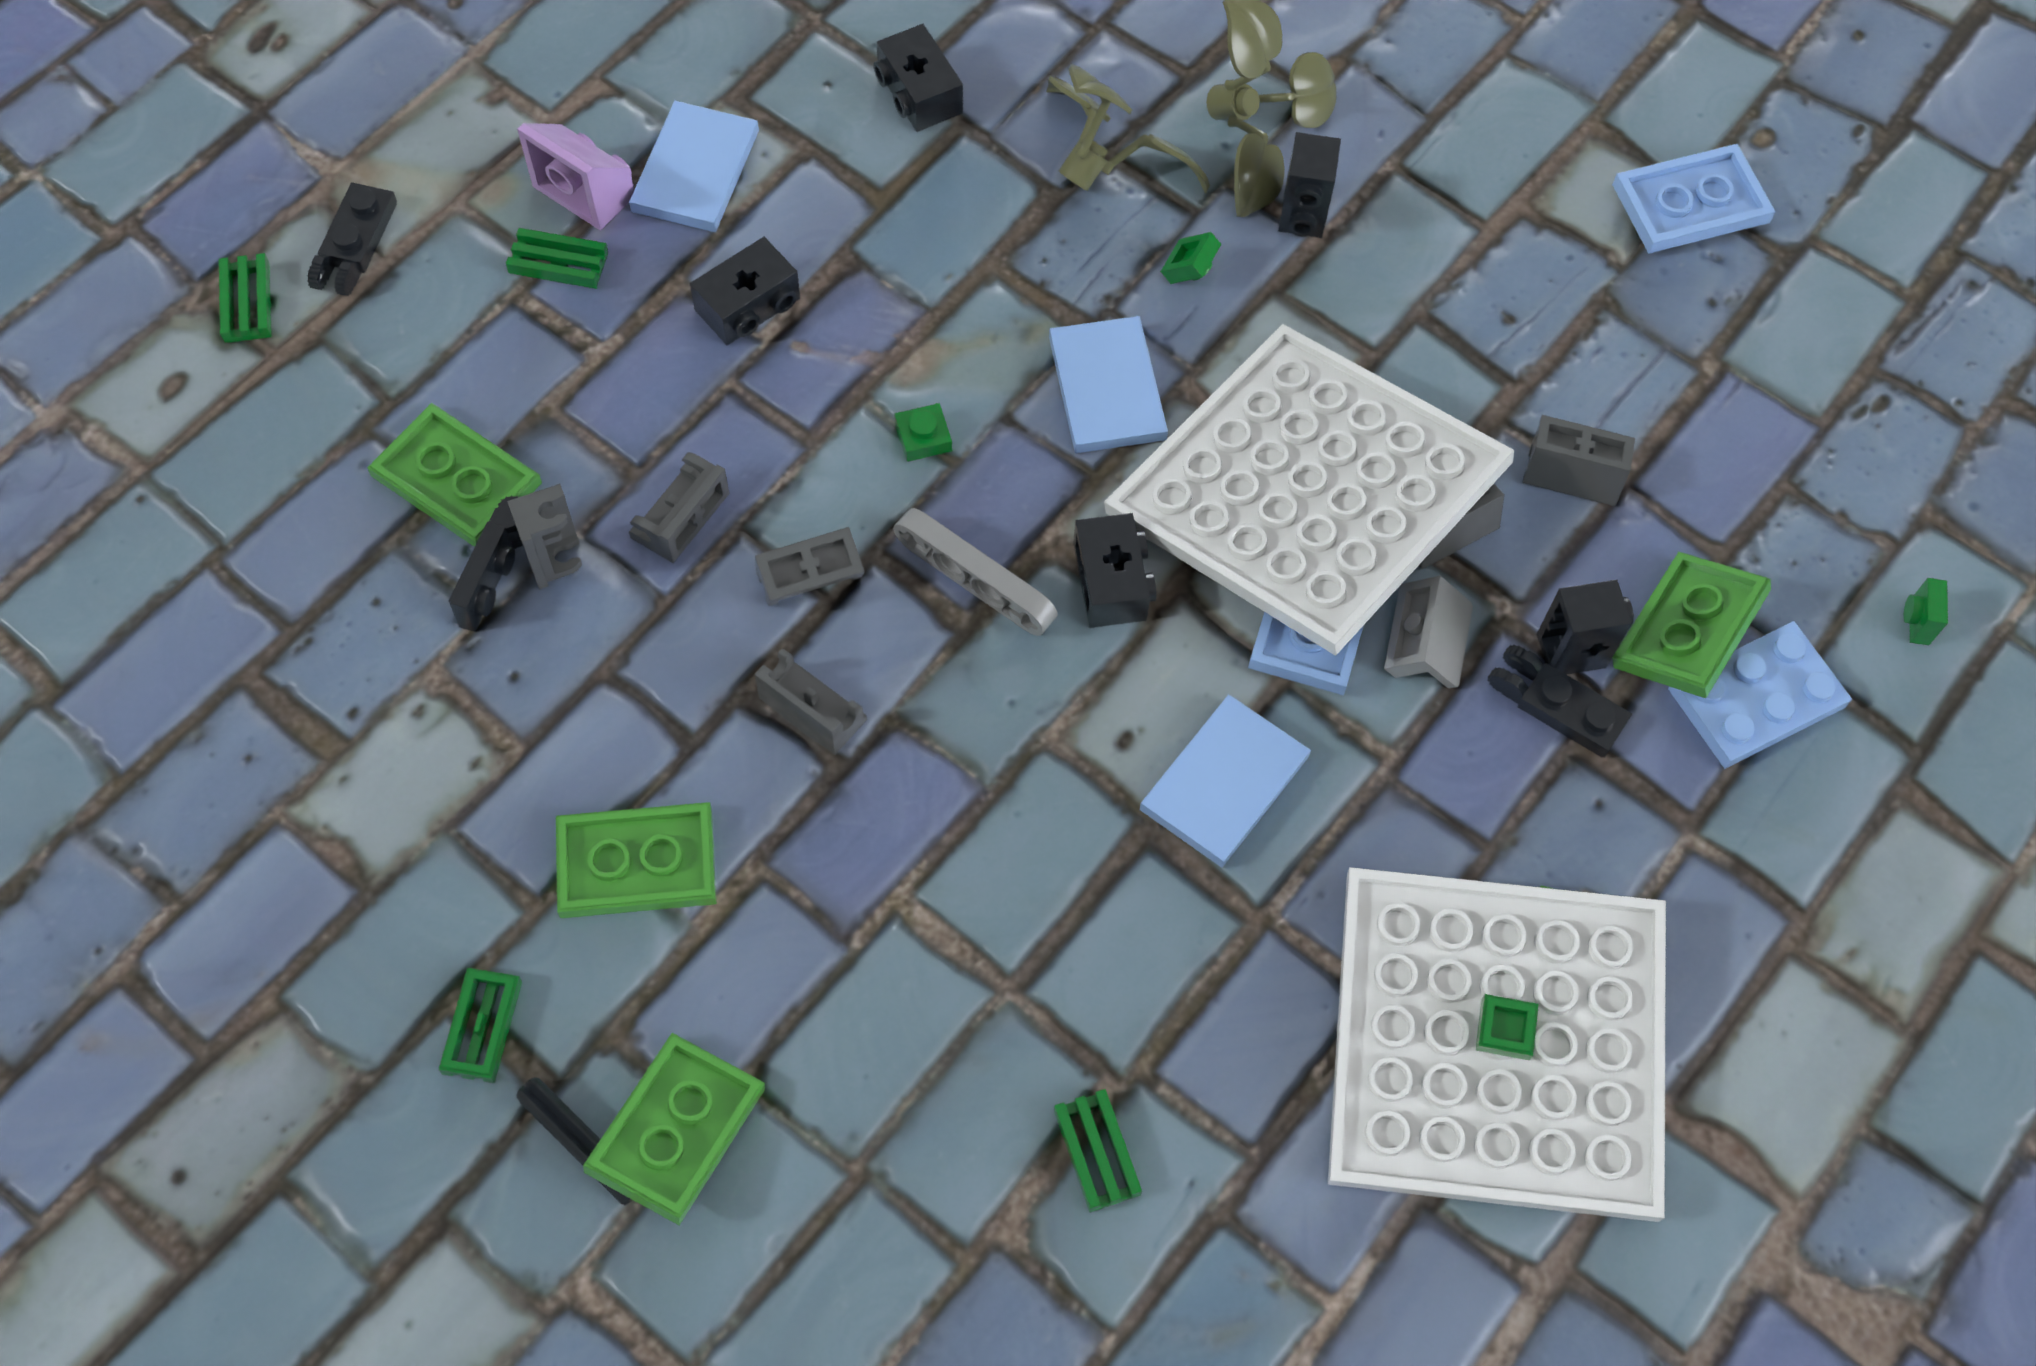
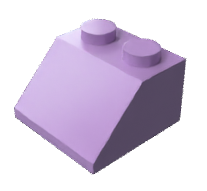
[517,123,634,231]

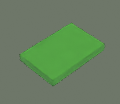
[367,403,542,547]
[1612,551,1771,699]
[556,802,717,919]
[583,1033,765,1226]

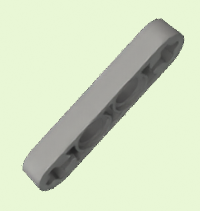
[893,508,1058,636]

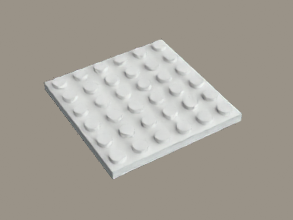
[1104,324,1514,656]
[1328,867,1666,1222]

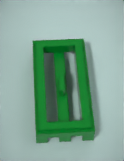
[506,228,609,289]
[219,253,272,343]
[438,967,522,1084]
[1054,1089,1142,1213]

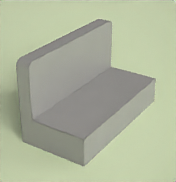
[1384,576,1473,688]

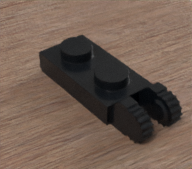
[307,182,397,296]
[449,495,523,632]
[1487,644,1632,758]

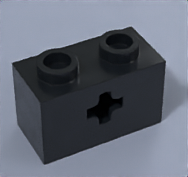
[873,24,963,132]
[1278,132,1341,238]
[690,236,801,346]
[1073,513,1157,628]
[1536,579,1634,675]

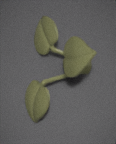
[1206,0,1337,217]
[1046,63,1210,193]

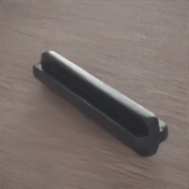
[516,1077,633,1205]

